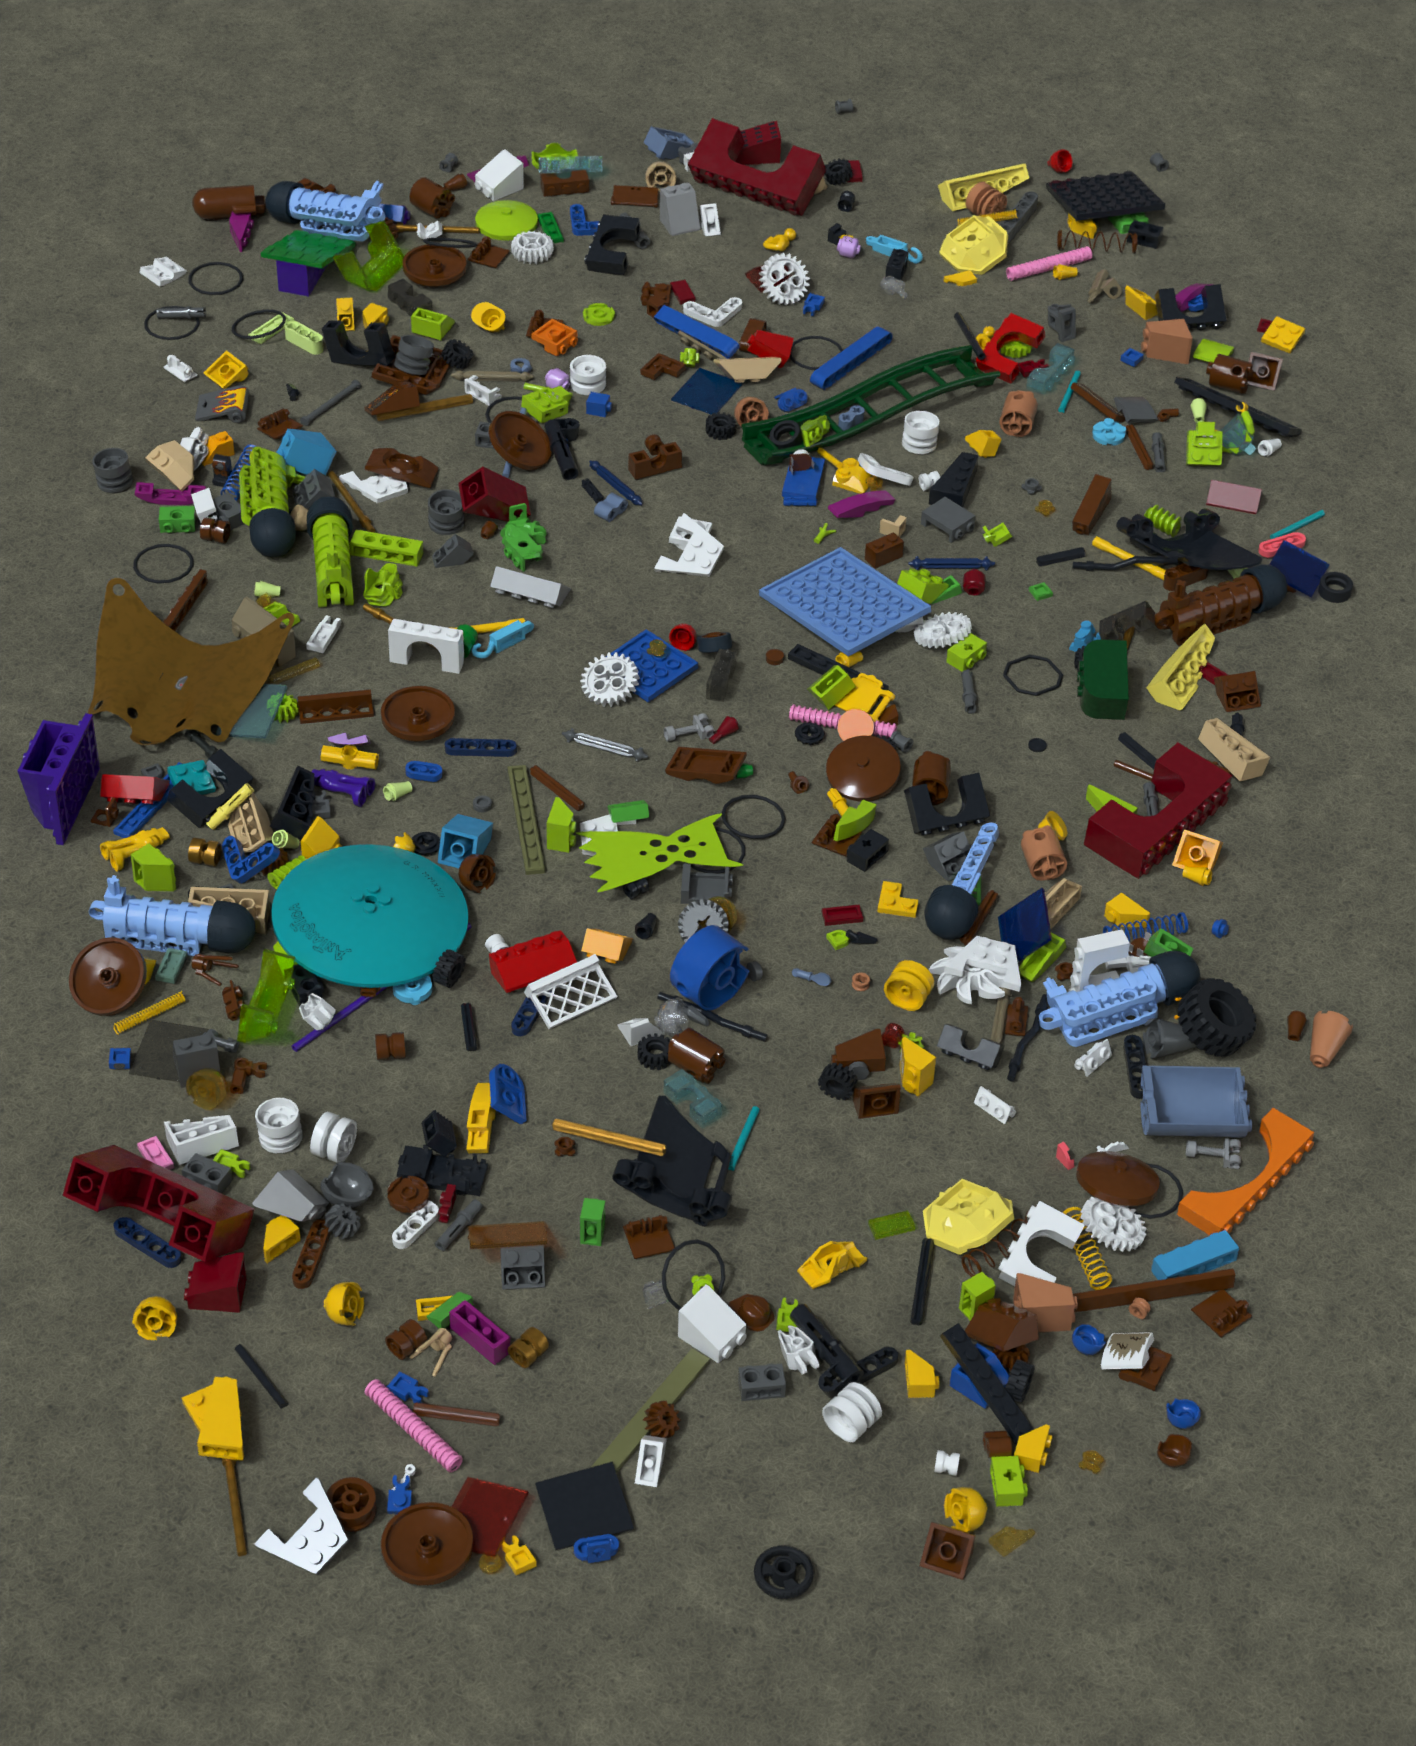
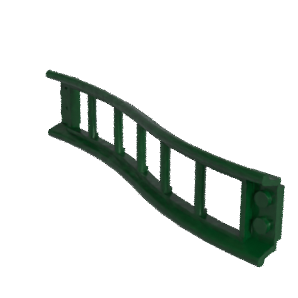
[742,345,1000,465]

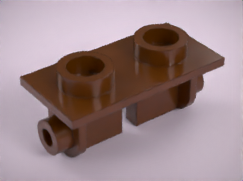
[222,980,248,1021]
[1005,997,1028,1036]

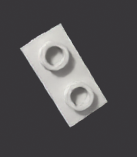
[164,355,197,383]
[1074,1039,1112,1077]
[974,1086,1016,1124]

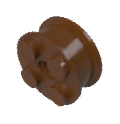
[326,1477,377,1532]

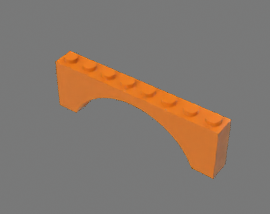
[1177,1108,1314,1235]

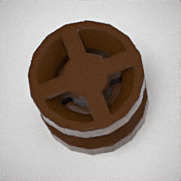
[645,434,664,456]

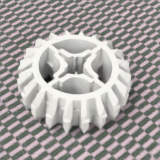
[511,230,554,264]

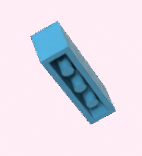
[1151,1230,1239,1280]

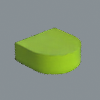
[826,930,849,950]

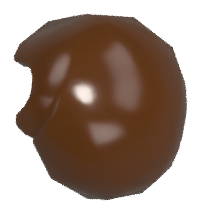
[1157,1434,1192,1468]

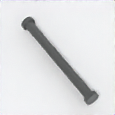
[300,380,361,426]

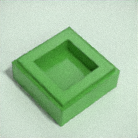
[1029,582,1053,601]

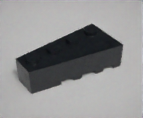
[929,452,979,507]
[270,765,315,842]

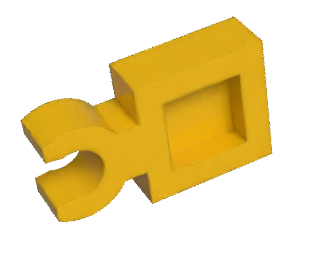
[501,1535,536,1575]

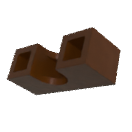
[540,169,589,197]
[628,442,682,480]

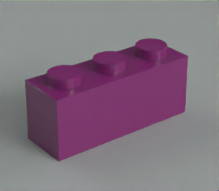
[449,1300,510,1365]

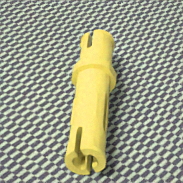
[206,783,254,830]

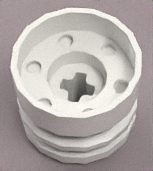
[902,411,939,454]
[255,1098,303,1153]
[822,1382,882,1442]

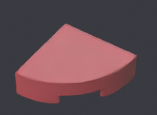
[1056,1142,1074,1170]

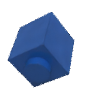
[586,392,612,417]

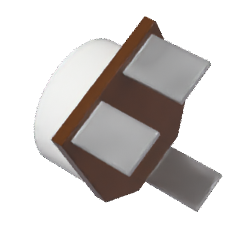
[789,450,814,475]
[1128,932,1152,957]

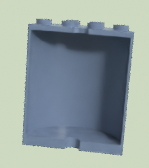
[1140,1065,1252,1137]

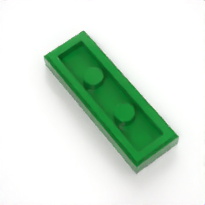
[537,212,563,244]

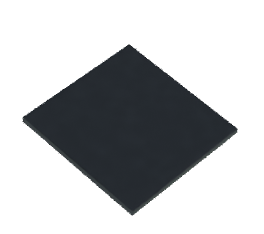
[535,1462,634,1551]

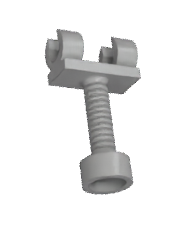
[664,713,715,742]
[1186,1138,1241,1169]

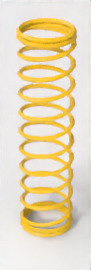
[1062,1207,1112,1290]

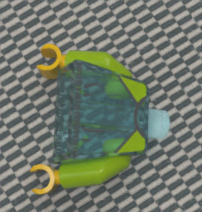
[1215,402,1256,455]

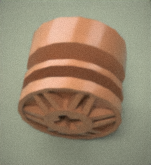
[966,182,1007,220]

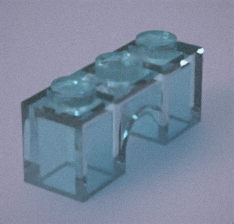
[663,1069,722,1129]

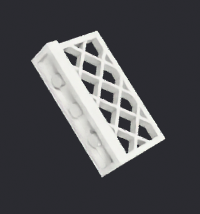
[524,954,617,1029]

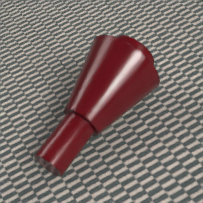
[709,716,739,744]

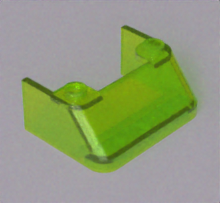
[333,220,404,292]
[237,949,295,1043]

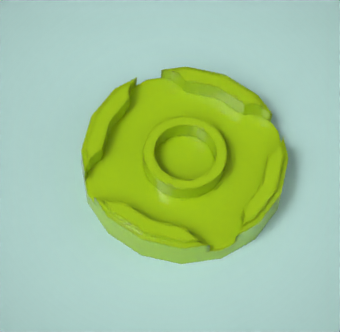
[583,303,615,326]

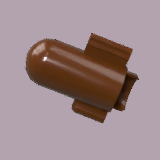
[192,185,266,220]

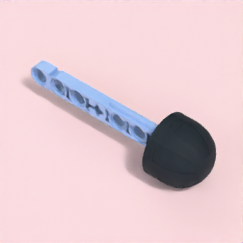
[924,822,999,940]

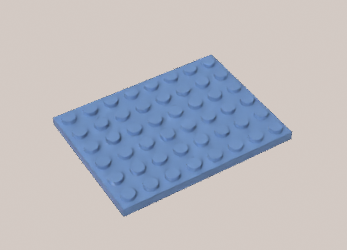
[759,547,931,656]

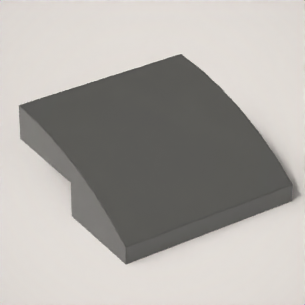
[1114,397,1157,423]

